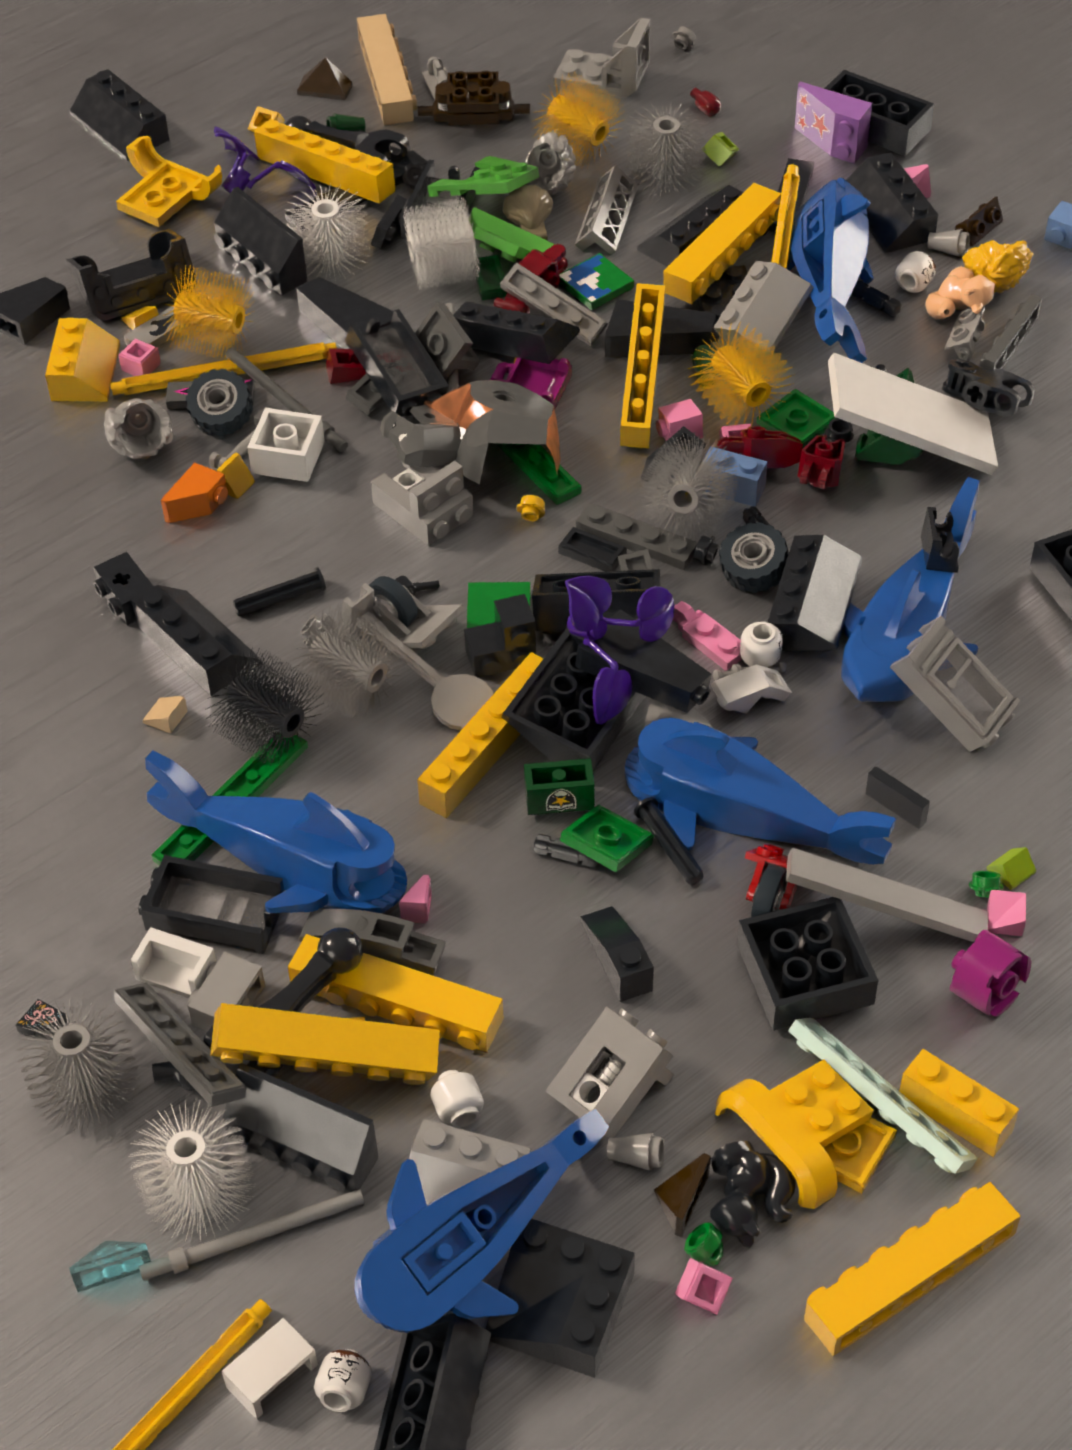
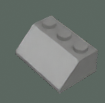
[713,261,814,355]
[409,1119,531,1204]

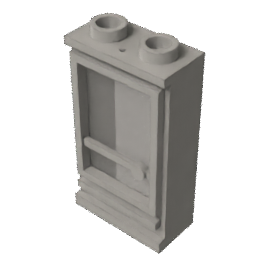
[890,616,1020,752]

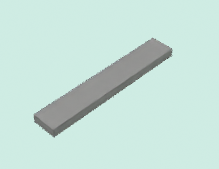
[786,848,988,942]

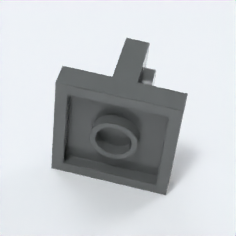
[415,302,480,380]

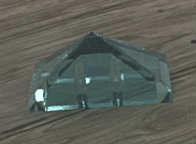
[69,1240,151,1293]

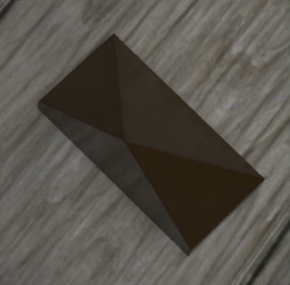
[297,57,352,100]
[654,1153,711,1237]

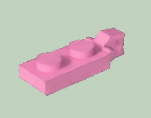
[673,601,742,671]

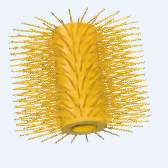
[532,73,624,169]
[163,265,254,360]
[688,322,795,426]

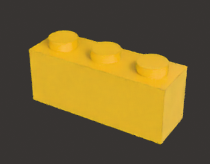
[899,1049,1019,1157]

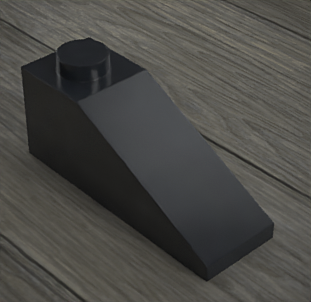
[580,906,654,1002]

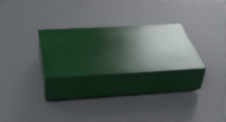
[472,255,507,301]

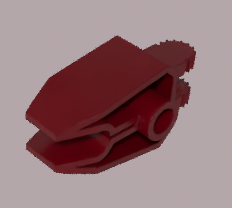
[503,243,568,299]
[717,426,803,468]
[797,435,845,489]

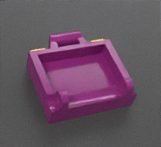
[490,357,572,409]

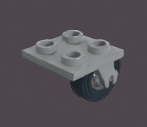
[369,576,465,649]

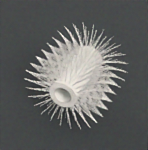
[284,183,370,282]
[404,198,480,290]
[128,1100,255,1242]

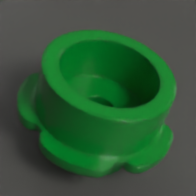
[969,871,1004,898]

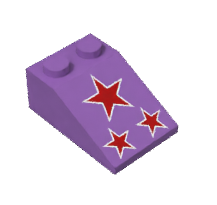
[795,82,872,164]

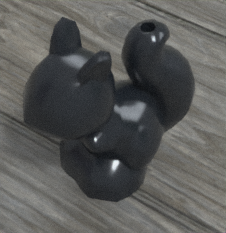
[710,1141,796,1248]

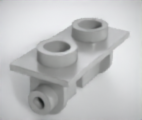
[422,56,448,100]
[945,306,986,360]

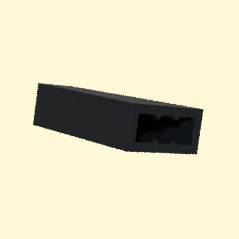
[296,277,394,349]
[605,299,720,358]
[575,609,712,713]

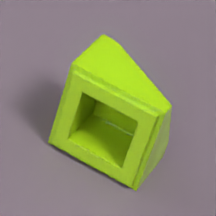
[702,132,739,166]

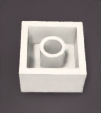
[247,408,325,482]

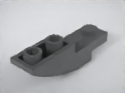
[299,909,446,976]

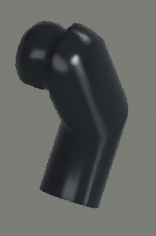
[152,1061,195,1091]

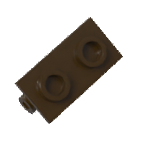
[955,196,1003,247]

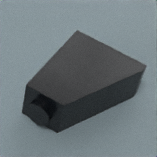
[0,277,70,345]

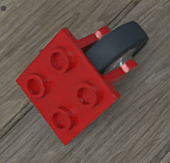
[745,844,798,917]

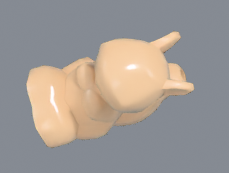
[925,266,995,319]

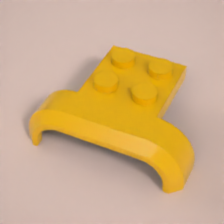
[116,136,222,227]
[715,1059,874,1209]

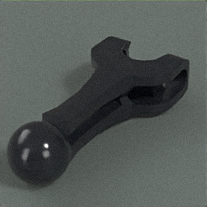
[285,116,410,162]
[203,928,363,1077]

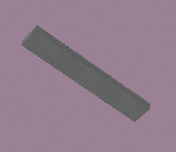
[114,983,246,1107]

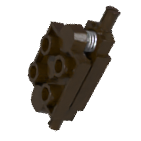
[417,71,530,125]

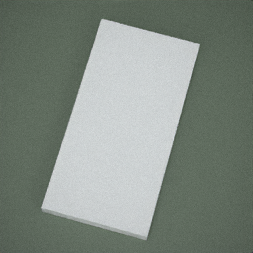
[828,352,998,475]

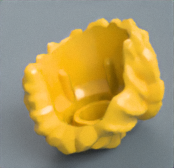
[962,240,1034,293]

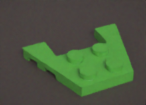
[428,156,539,197]

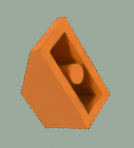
[161,462,228,523]

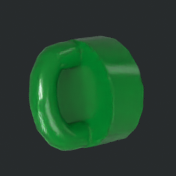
[684,1222,724,1267]

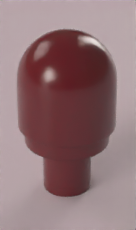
[690,88,721,116]
[493,297,530,314]

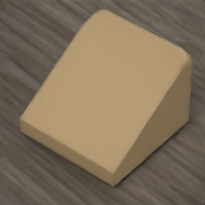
[143,696,188,734]

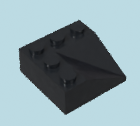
[737,897,879,1031]
[485,1218,635,1378]

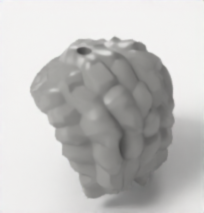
[524,132,576,196]
[104,398,174,460]

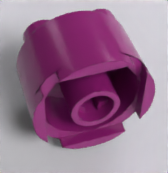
[950,930,1032,1017]

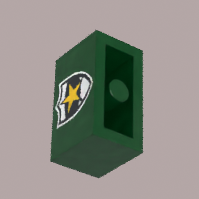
[524,758,595,815]

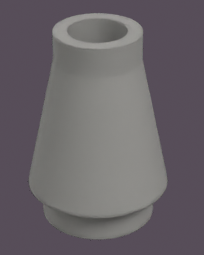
[928,229,970,257]
[607,1133,664,1171]

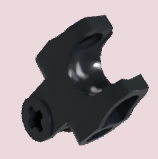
[942,359,1036,417]

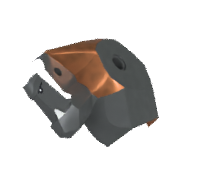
[380,380,561,484]

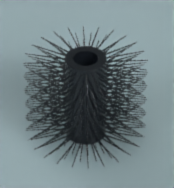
[205,647,324,766]

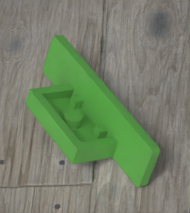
[469,207,556,263]

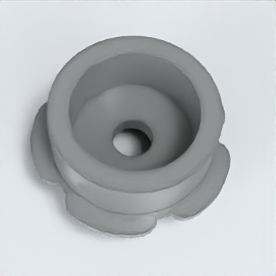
[672,27,696,50]

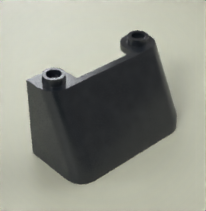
[66,229,197,320]

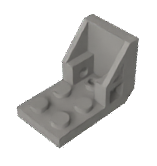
[553,18,651,98]

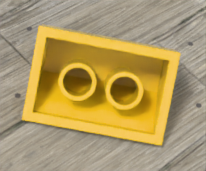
[45,318,120,402]

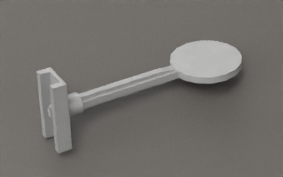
[341,583,494,730]

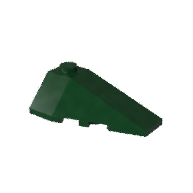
[855,368,924,465]

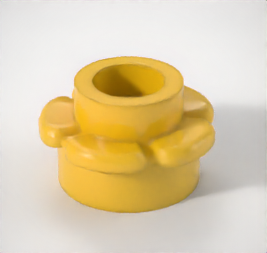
[516,495,546,521]

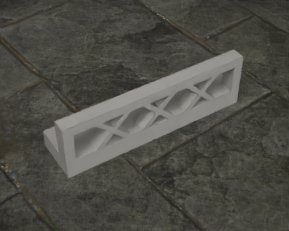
[575,165,638,255]

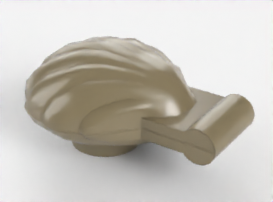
[503,184,554,241]

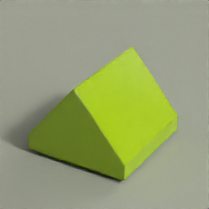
[987,847,1036,891]

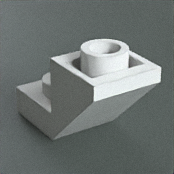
[711,664,792,714]

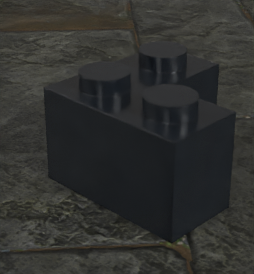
[464,594,536,677]

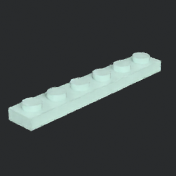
[788,1018,978,1174]

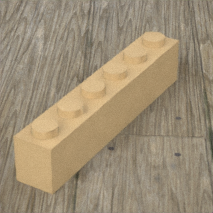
[357,14,417,126]

